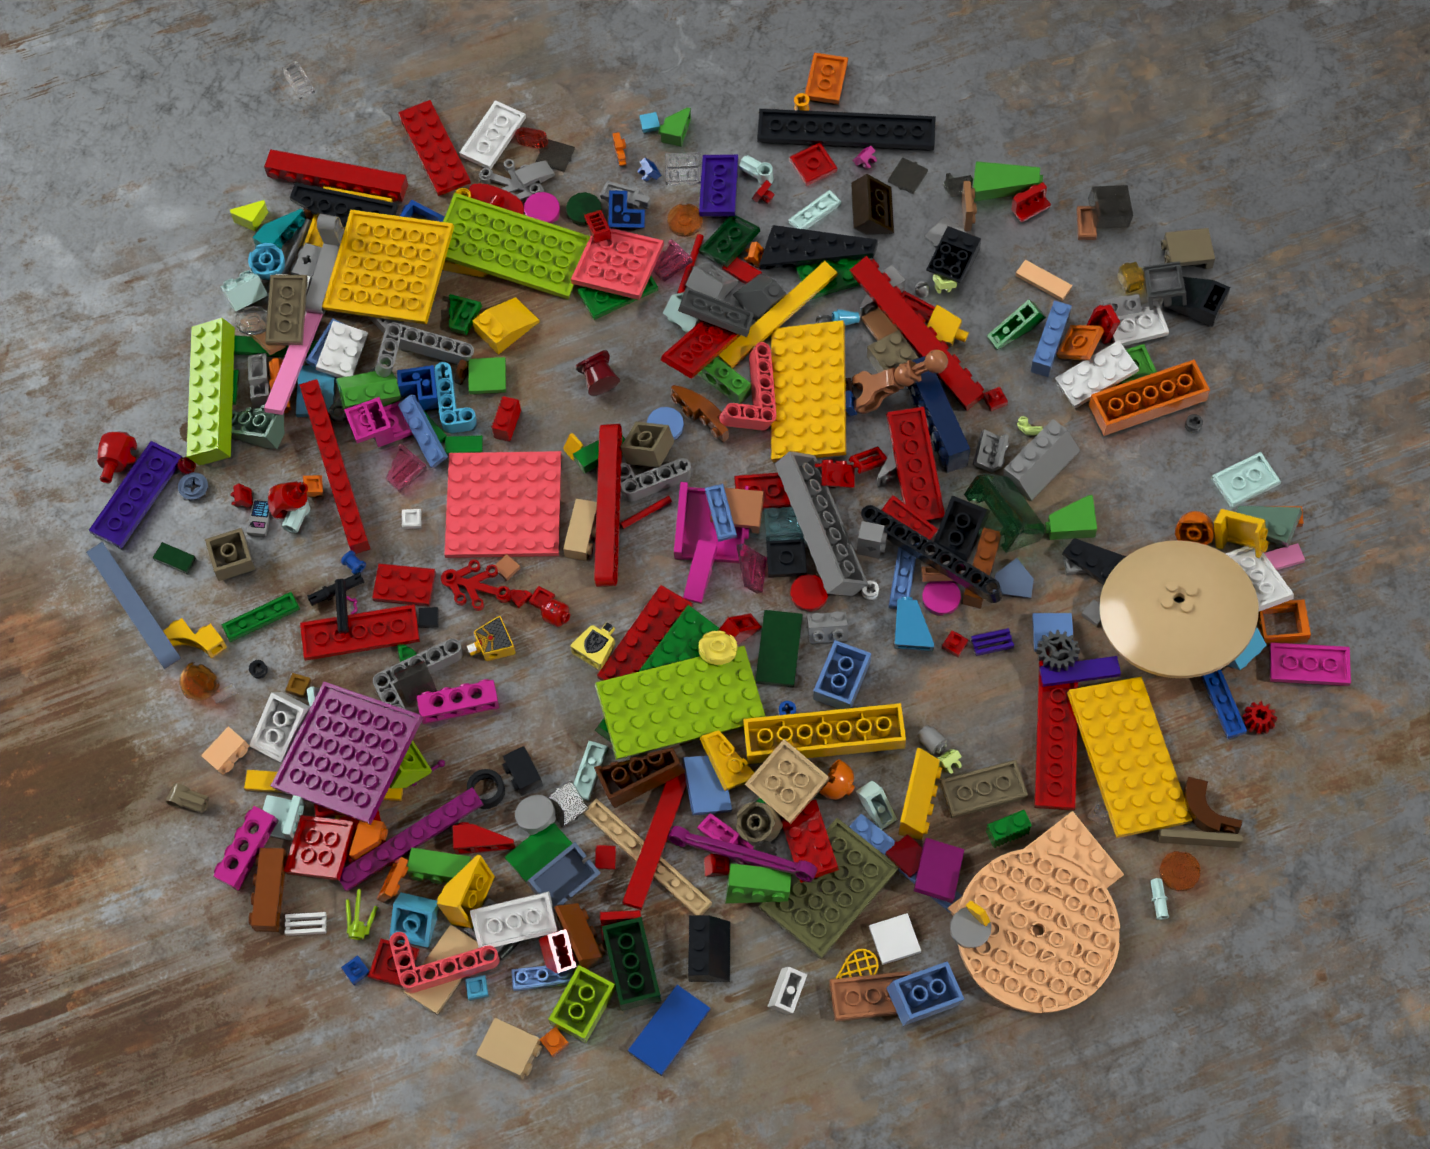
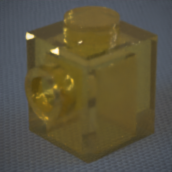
[1117,262,1145,294]

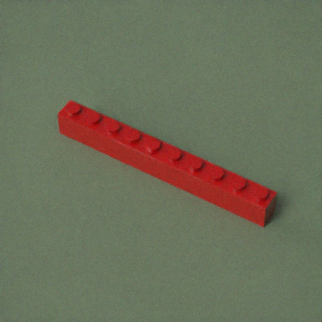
[850,256,984,411]
[299,379,371,554]

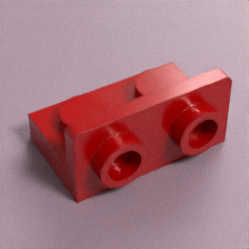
[1087,304,1120,344]

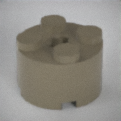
[736,802,783,844]

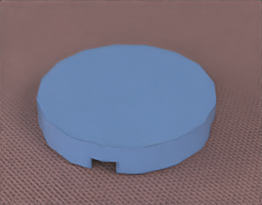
[647,407,684,440]

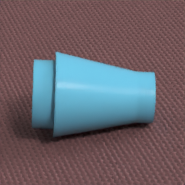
[832,309,860,326]

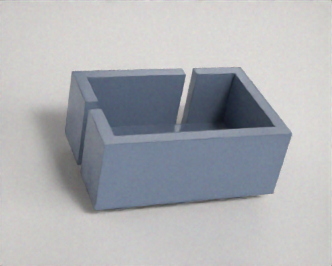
[526,842,601,912]

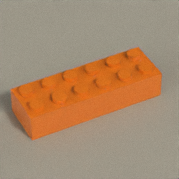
[1089,359,1210,436]

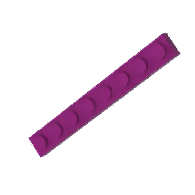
[340,787,484,892]

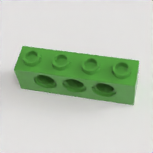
[698,357,751,404]

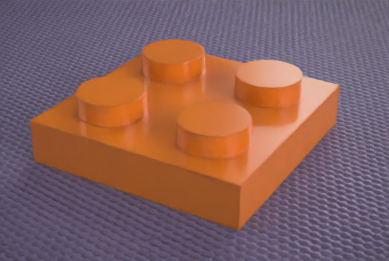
[1056,325,1104,360]
[377,857,409,903]

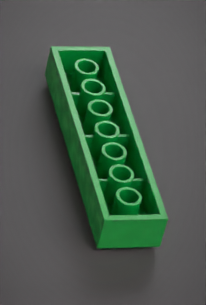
[594,605,719,743]

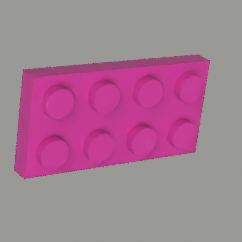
[1269,643,1351,686]

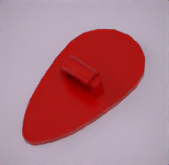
[469,183,524,215]

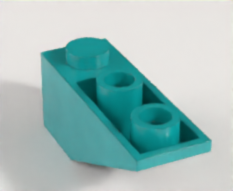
[252,209,306,249]

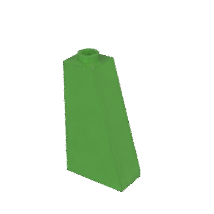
[973,161,1043,202]

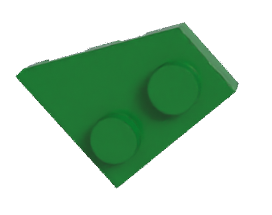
[449,294,482,335]

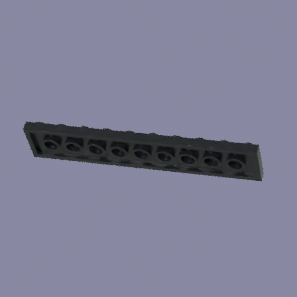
[757,109,936,150]

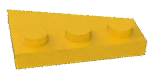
[700,730,754,791]

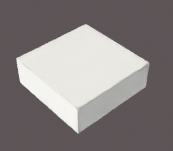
[402,509,422,529]

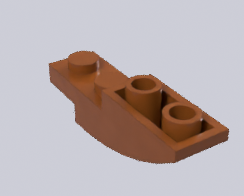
[670,385,729,442]

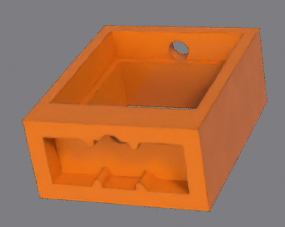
[1257,599,1311,646]

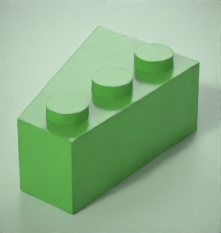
[725,863,791,904]

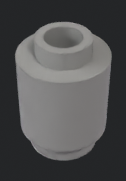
[917,725,947,754]

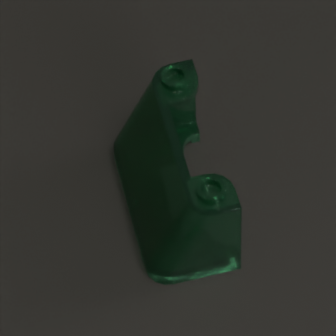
[964,473,1045,553]

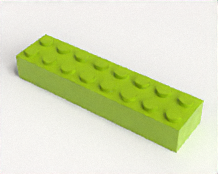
[186,318,235,466]

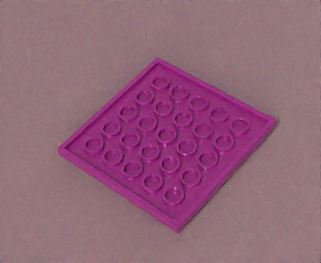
[271,682,423,825]

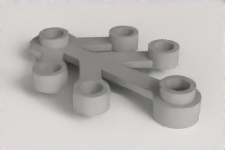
[479,159,544,200]

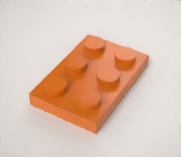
[805,52,848,104]

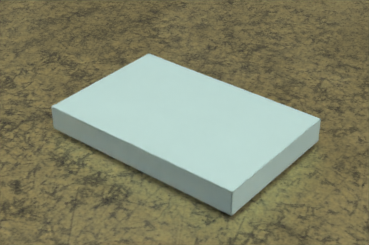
[1211,452,1281,508]

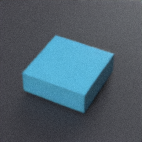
[639,112,660,133]
[465,975,489,1000]

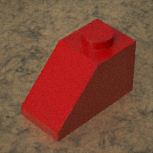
[718,613,762,645]

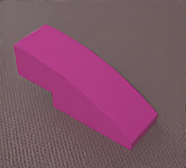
[683,540,718,604]

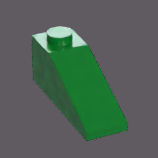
[987,299,1046,350]

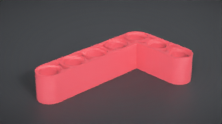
[719,342,776,431]
[390,932,500,993]

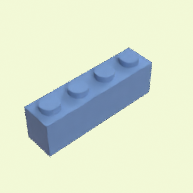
[1031,300,1072,377]

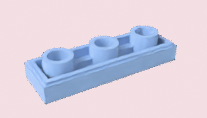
[511,964,574,991]

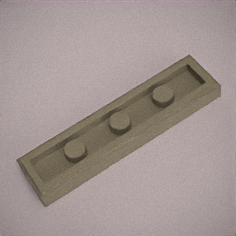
[1158,829,1242,848]

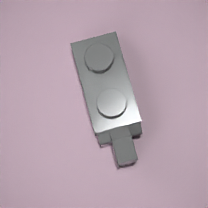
[600,181,651,209]

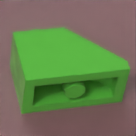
[659,107,691,147]

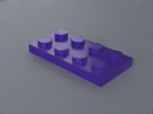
[699,154,739,216]

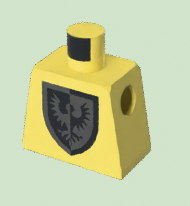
[570,623,615,671]

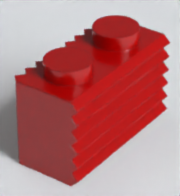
[491,396,521,442]

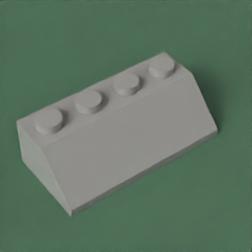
[1002,419,1080,501]

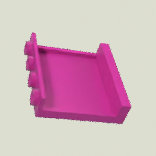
[674,482,749,563]

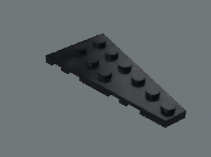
[290,183,398,230]
[759,225,878,270]
[1062,538,1175,599]

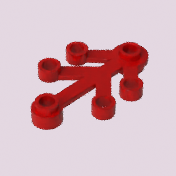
[441,559,511,611]

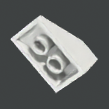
[249,692,310,763]

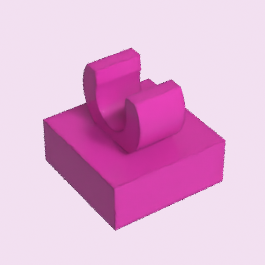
[852,146,877,169]

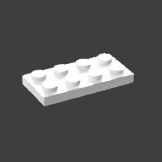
[459,100,526,169]
[1055,340,1139,409]
[1226,546,1294,612]
[470,891,559,948]

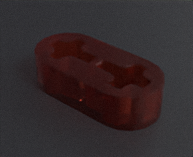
[515,127,548,148]

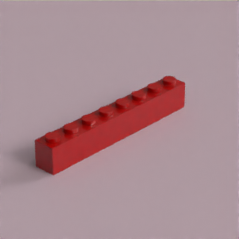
[264,149,408,202]

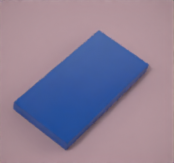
[628,985,711,1076]

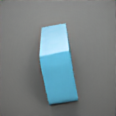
[435,362,477,433]

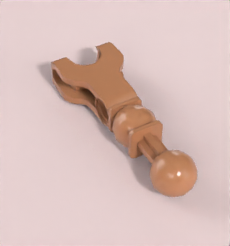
[852,350,948,414]

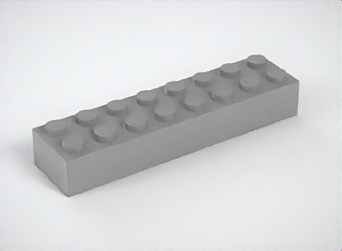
[775,451,868,596]

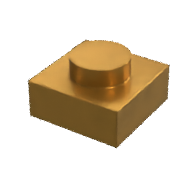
[285,673,312,698]

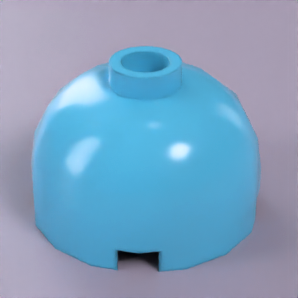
[248,243,285,280]

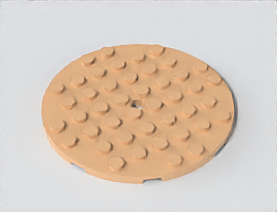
[957,848,1120,1013]

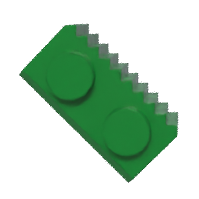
[986,810,1032,848]

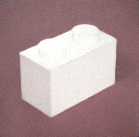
[767,967,807,1015]

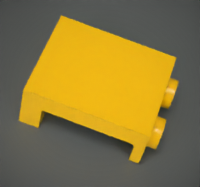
[1214,509,1269,558]

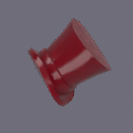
[575,350,620,396]

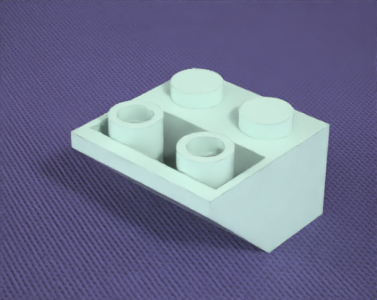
[220,270,268,312]

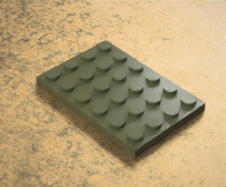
[759,818,899,959]

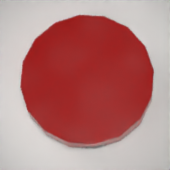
[790,574,828,612]

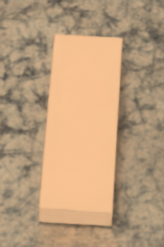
[1015,260,1072,301]

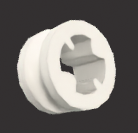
[862,580,879,600]

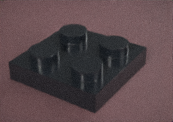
[766,538,807,578]

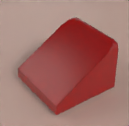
[595,845,617,870]
[704,853,730,877]

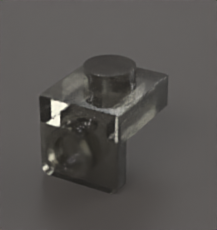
[944,173,973,197]

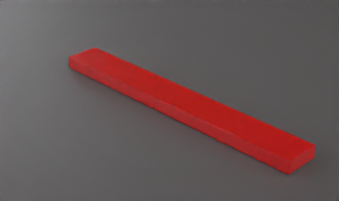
[622,764,687,910]

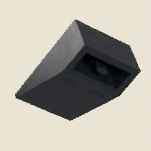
[926,226,981,283]
[1162,277,1231,327]

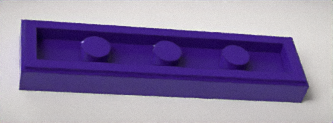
[1039,656,1121,687]

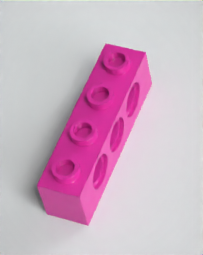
[417,679,500,724]
[213,806,279,891]

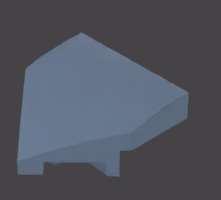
[993,558,1034,598]

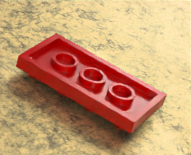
[781,799,839,883]

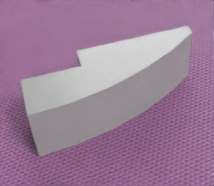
[248,353,271,409]

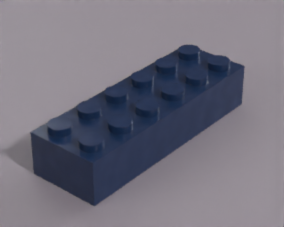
[905,356,970,473]

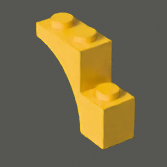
[163,618,227,658]

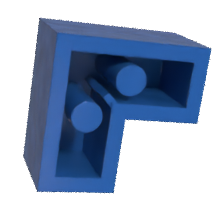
[608,190,645,228]
[397,365,439,410]

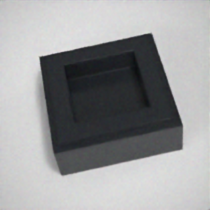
[418,607,439,628]

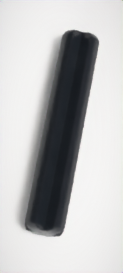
[335,579,349,634]

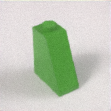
[1045,495,1097,540]

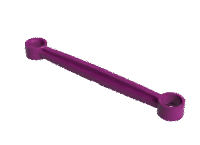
[668,826,817,882]

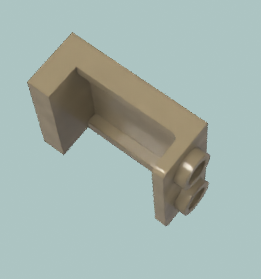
[1161,228,1215,269]

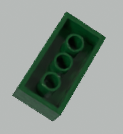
[602,917,662,1011]

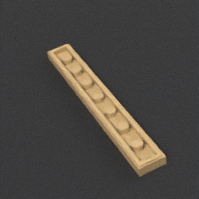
[583,798,712,915]

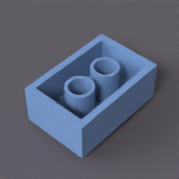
[813,640,871,709]
[887,961,964,1026]

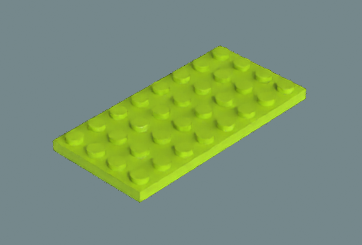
[443,193,590,300]
[595,646,766,760]

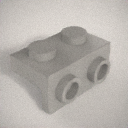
[973,429,1009,473]
[807,611,848,644]

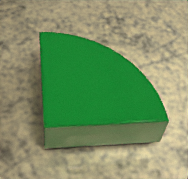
[397,644,417,662]

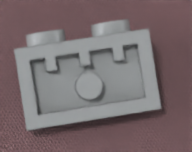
[1099,294,1142,316]

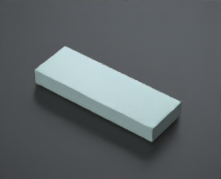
[789,190,841,230]
[570,741,608,802]

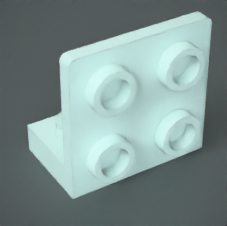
[256,795,305,841]

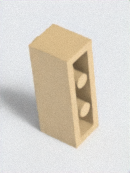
[563,499,597,561]

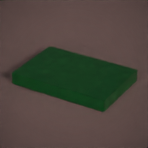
[699,215,760,268]

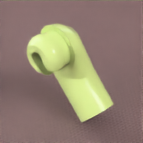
[1017,416,1043,436]

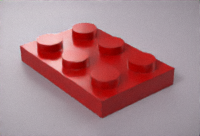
[372,564,436,607]

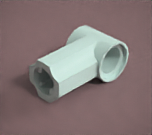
[739,155,774,185]
[282,500,310,533]

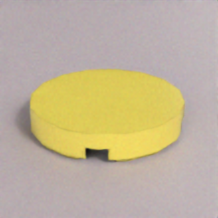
[698,631,737,665]

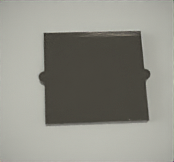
[535,139,575,172]
[888,157,928,194]
[395,661,437,704]
[547,780,589,828]

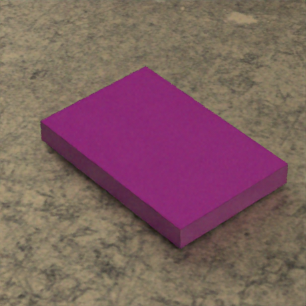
[913,838,964,903]

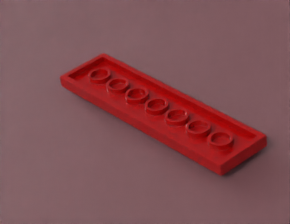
[1034,660,1079,811]

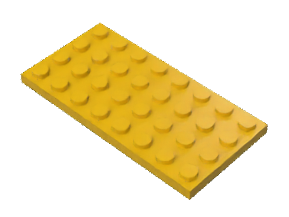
[771,320,846,463]
[1067,676,1193,838]

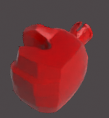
[97,431,137,484]
[268,481,308,519]

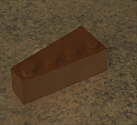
[594,747,685,808]

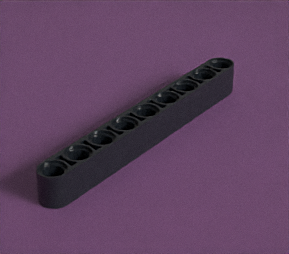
[861,505,1003,603]

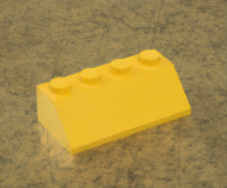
[899,748,942,840]

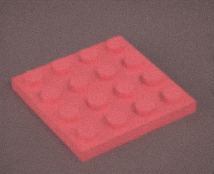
[571,225,664,300]

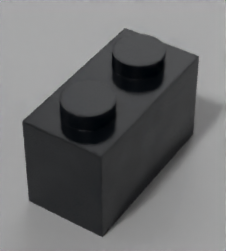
[502,746,543,796]

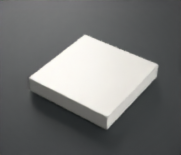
[869,913,921,965]

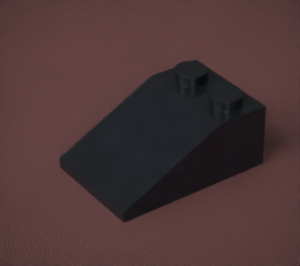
[934,496,991,562]

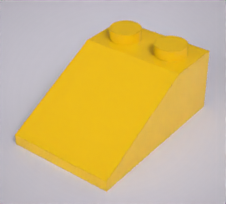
[472,297,540,355]
[437,855,495,928]

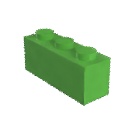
[407,848,472,884]

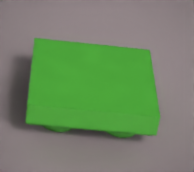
[469,357,506,394]

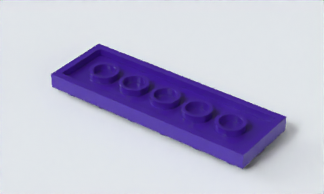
[89,441,182,549]

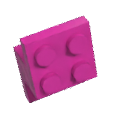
[344,397,413,447]

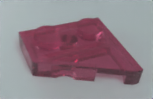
[653,239,693,282]
[386,444,427,493]
[737,544,767,594]

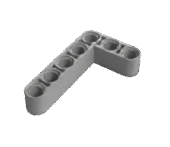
[305,214,344,314]
[375,322,474,377]
[373,639,463,710]

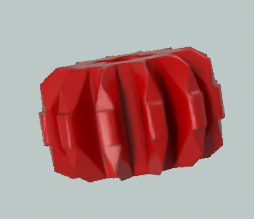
[1242,701,1277,735]

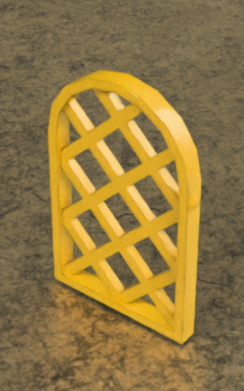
[835,949,879,979]

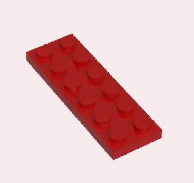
[398,100,471,196]
[661,320,740,379]
[886,407,945,521]
[597,585,693,681]
[300,604,420,661]

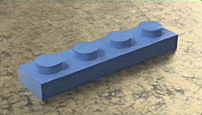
[398,395,448,467]

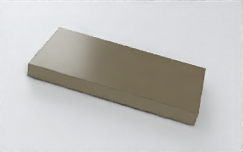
[265,275,308,345]
[940,759,1028,818]

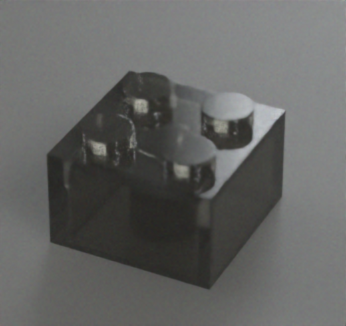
[1088,185,1133,229]

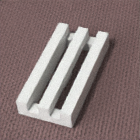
[285,912,327,936]

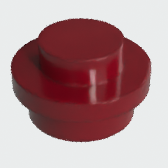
[177,457,196,475]

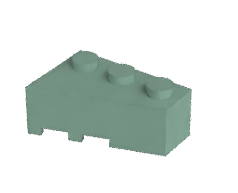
[1236,506,1302,548]

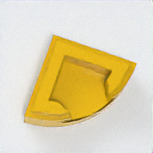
[965,901,990,927]

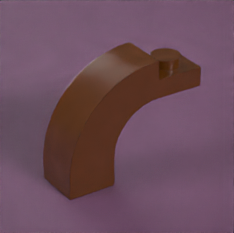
[1183,777,1242,834]

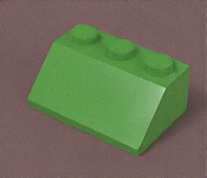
[336,371,401,413]

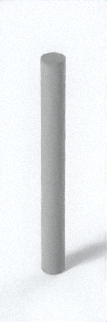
[281,219,312,275]

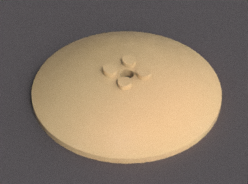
[1099,540,1259,678]

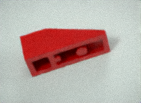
[453,822,516,855]

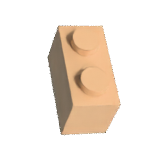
[201,726,250,775]

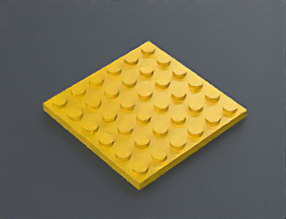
[322,210,454,325]

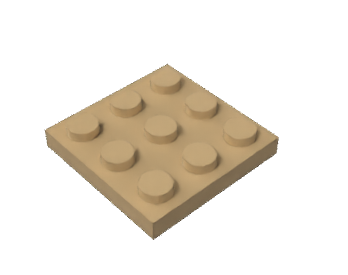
[745,739,830,824]

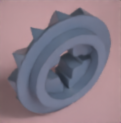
[178,473,208,501]

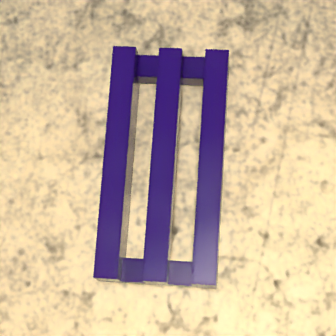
[971,628,1014,656]

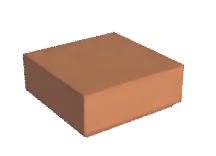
[494,554,521,581]

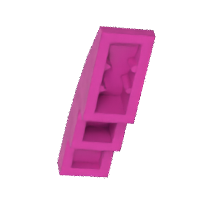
[697,813,761,867]

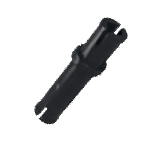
[307,572,365,606]

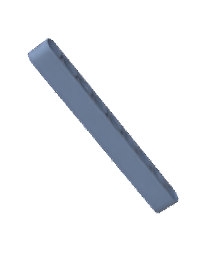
[86,542,181,669]

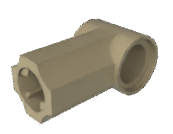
[166,783,209,813]

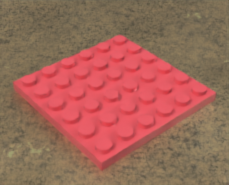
[445,451,562,558]

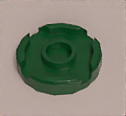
[566,192,602,226]

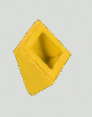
[563,433,584,461]

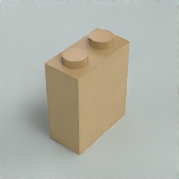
[476,1018,542,1080]

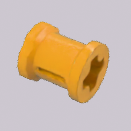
[794,93,809,111]

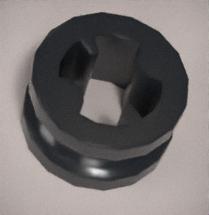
[249,660,268,679]

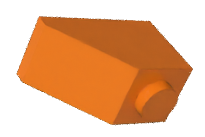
[349,820,388,860]

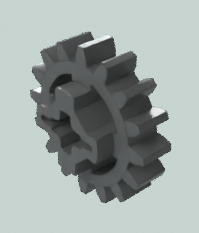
[1036,630,1080,672]

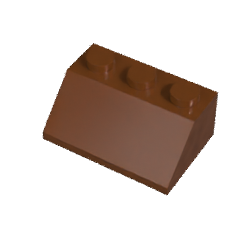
[554,903,606,970]

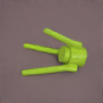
[346,889,378,940]

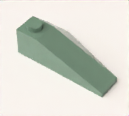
[231,405,285,449]

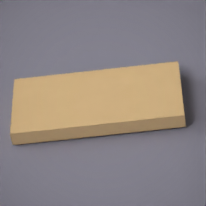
[403,925,479,1015]

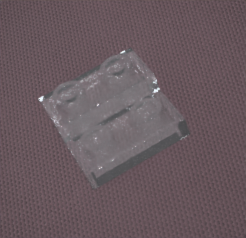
[665,152,701,186]

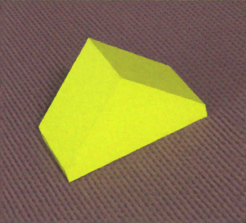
[230,200,268,232]

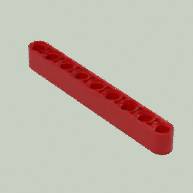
[594,424,622,587]

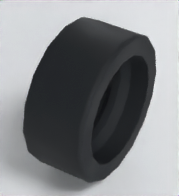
[466,769,505,809]

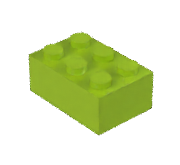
[548,965,616,1043]

